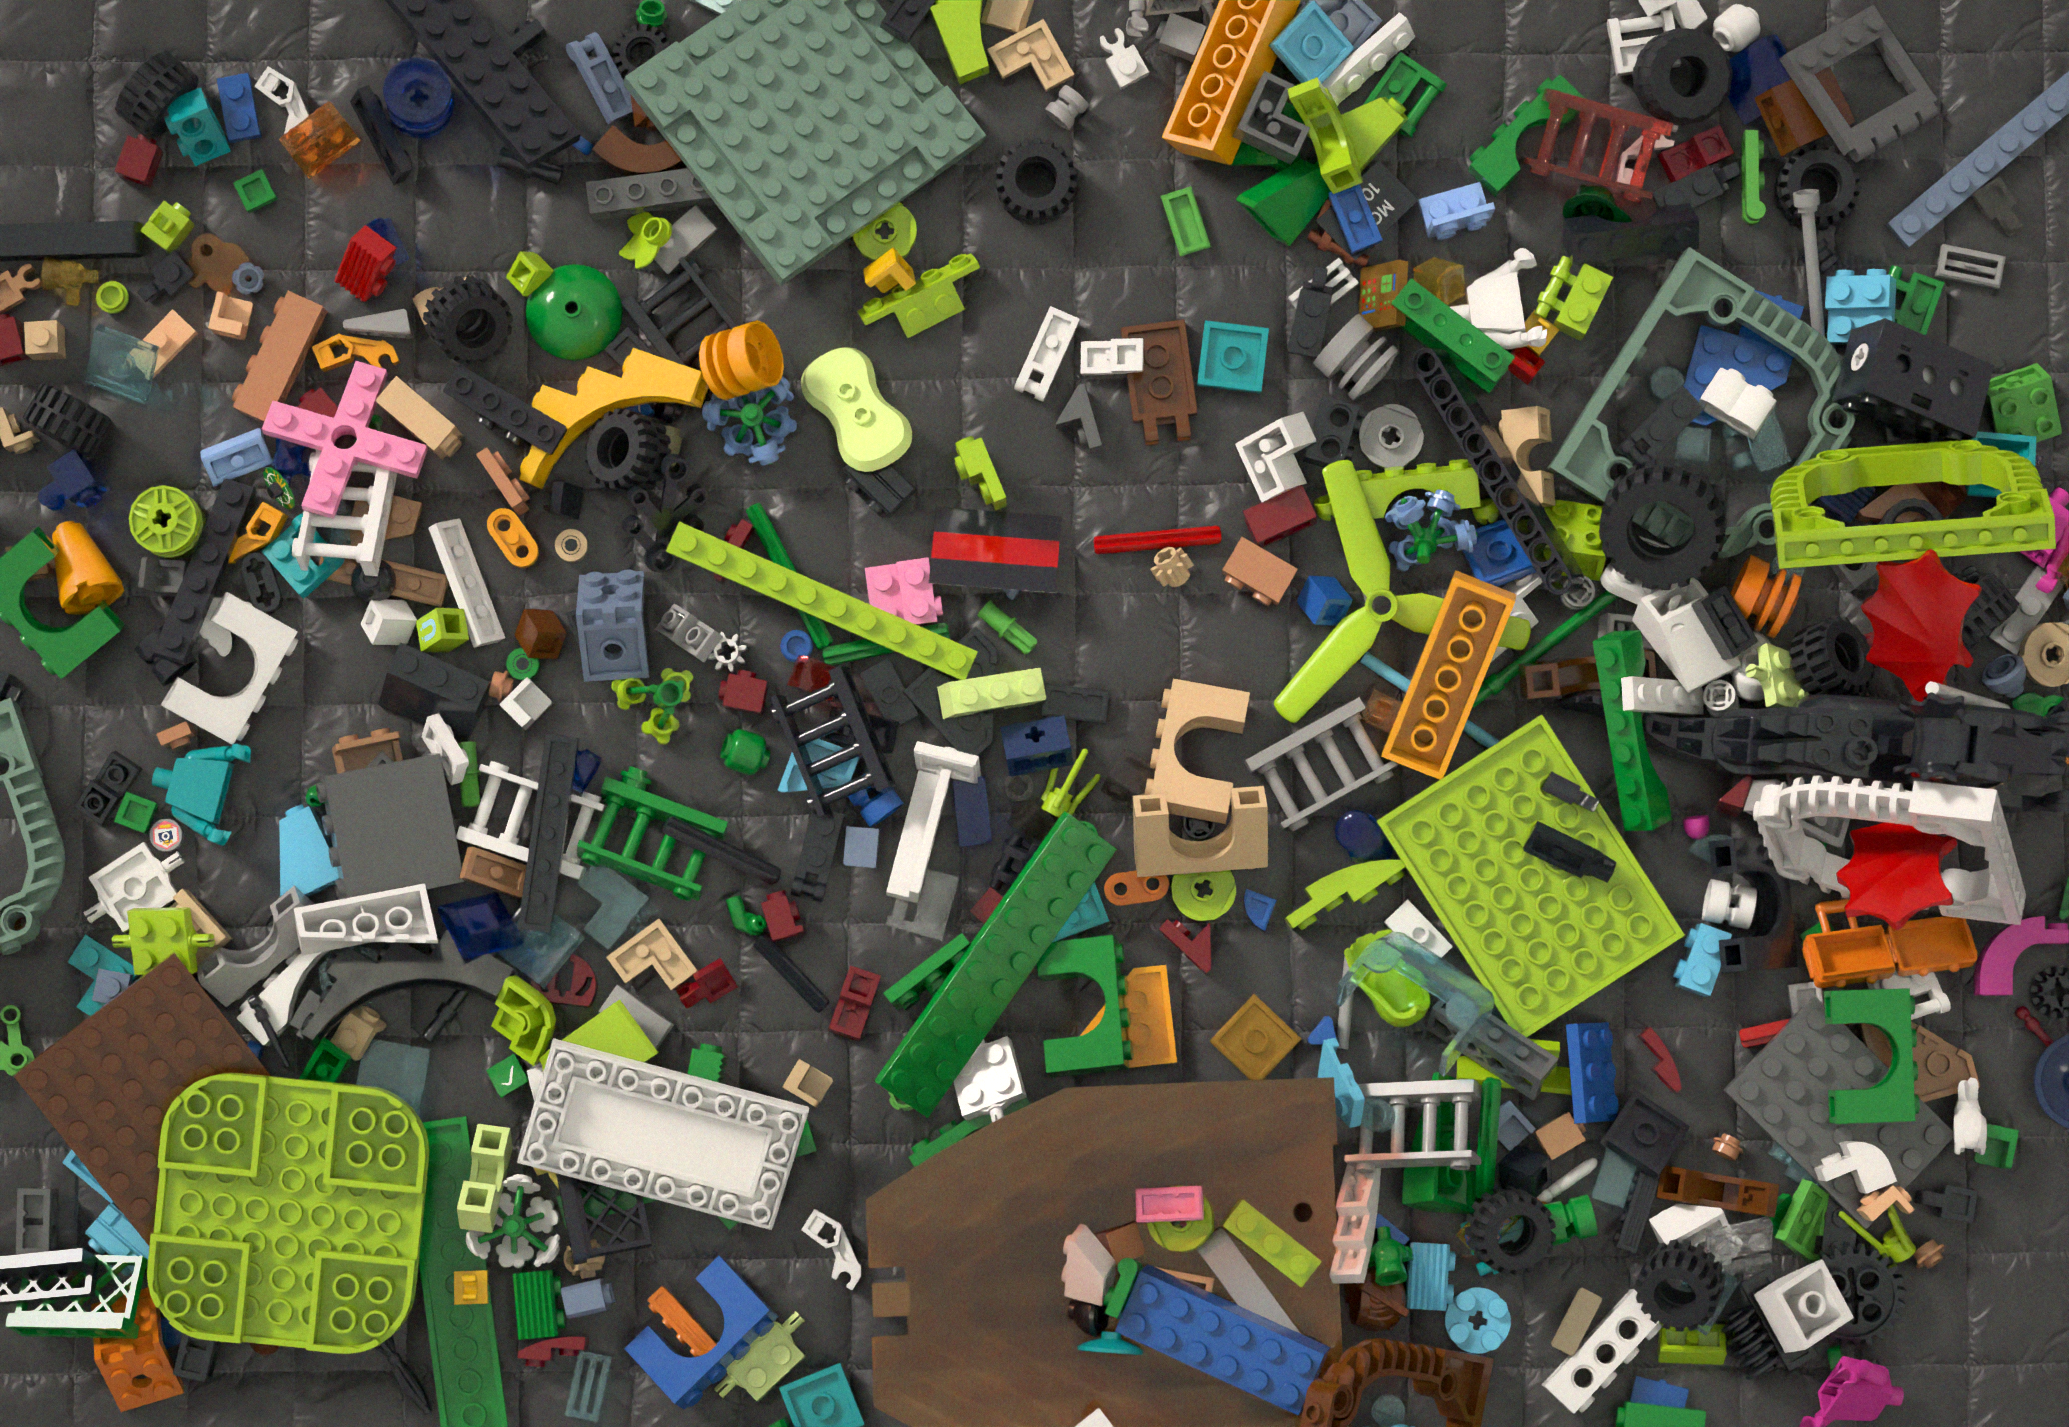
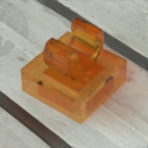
[1361,689,1402,733]

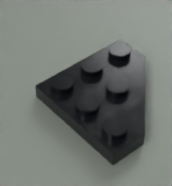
[903,626,997,756]

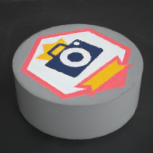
[150,819,184,852]

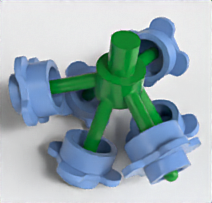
[702,376,797,465]
[1385,489,1478,572]

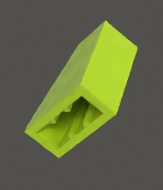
[1307,97,1409,172]

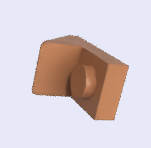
[1094,1221,1146,1266]

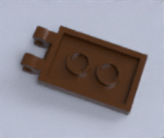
[1121,319,1197,446]

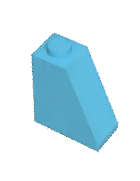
[279,804,339,897]

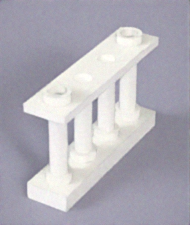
[292,450,397,576]
[456,761,606,881]

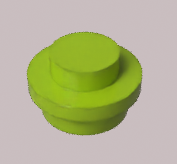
[96,281,129,314]

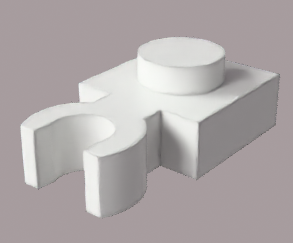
[1100,28,1149,90]

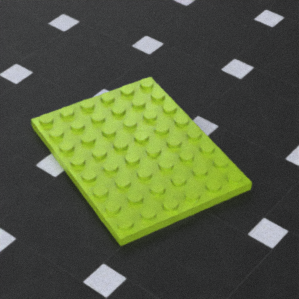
[1376,715,1685,1037]

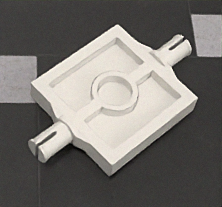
[83,842,185,933]
[954,1036,1027,1123]

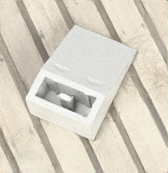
[1632,577,1741,693]

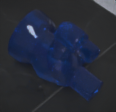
[272,438,312,487]

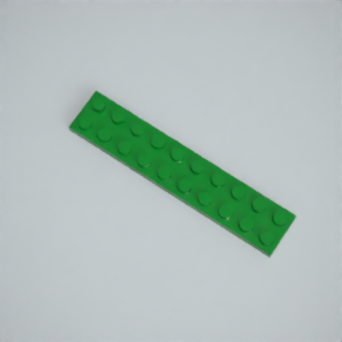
[874,811,1117,1118]
[419,1116,509,1427]

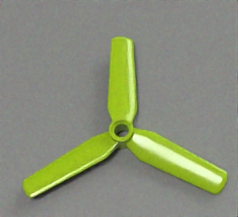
[1274,460,1531,723]

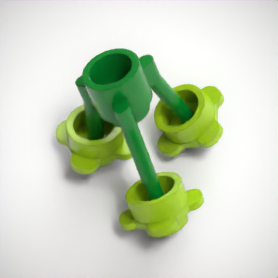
[611,668,693,745]

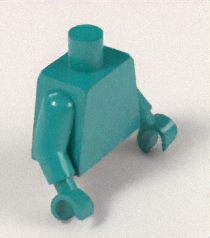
[152,744,251,846]

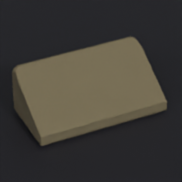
[1551,1287,1602,1356]

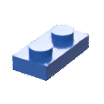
[217,73,262,143]
[1328,184,1383,254]

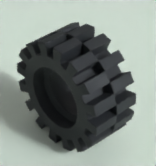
[613,24,670,79]

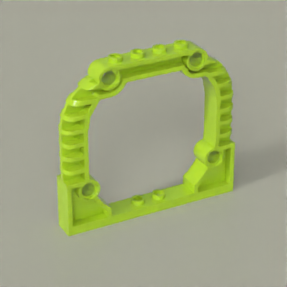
[1770,440,2056,569]

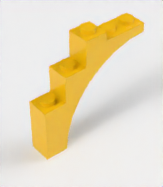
[519,348,709,489]

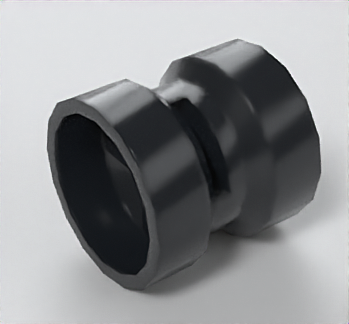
[1182,817,1215,841]

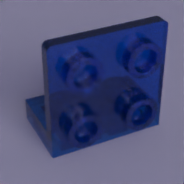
[1727,34,1792,124]

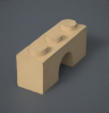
[1499,406,1555,507]

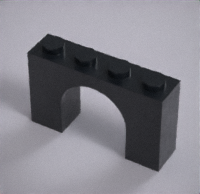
[1709,838,1798,973]

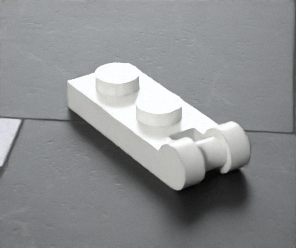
[1014,306,1080,402]

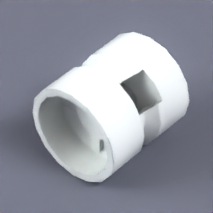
[1702,879,1757,929]

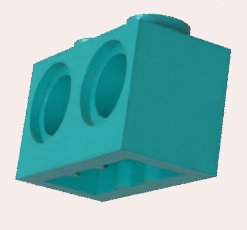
[164,87,231,166]

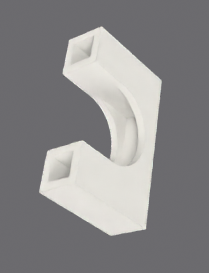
[161,592,298,744]

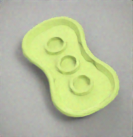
[801,347,912,472]

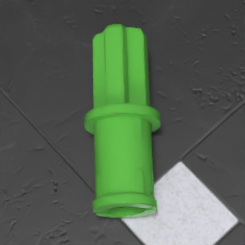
[977,600,1037,655]
[458,742,481,808]

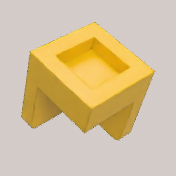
[863,247,916,293]

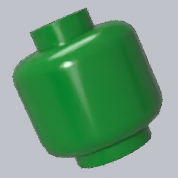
[720,729,771,776]

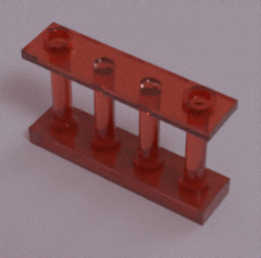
[1523,88,1673,203]

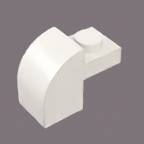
[1814,1141,1897,1194]

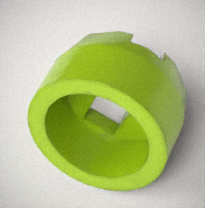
[1313,494,1335,521]
[1471,498,1499,525]

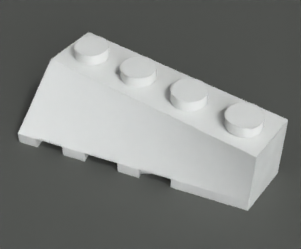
[294,884,438,956]

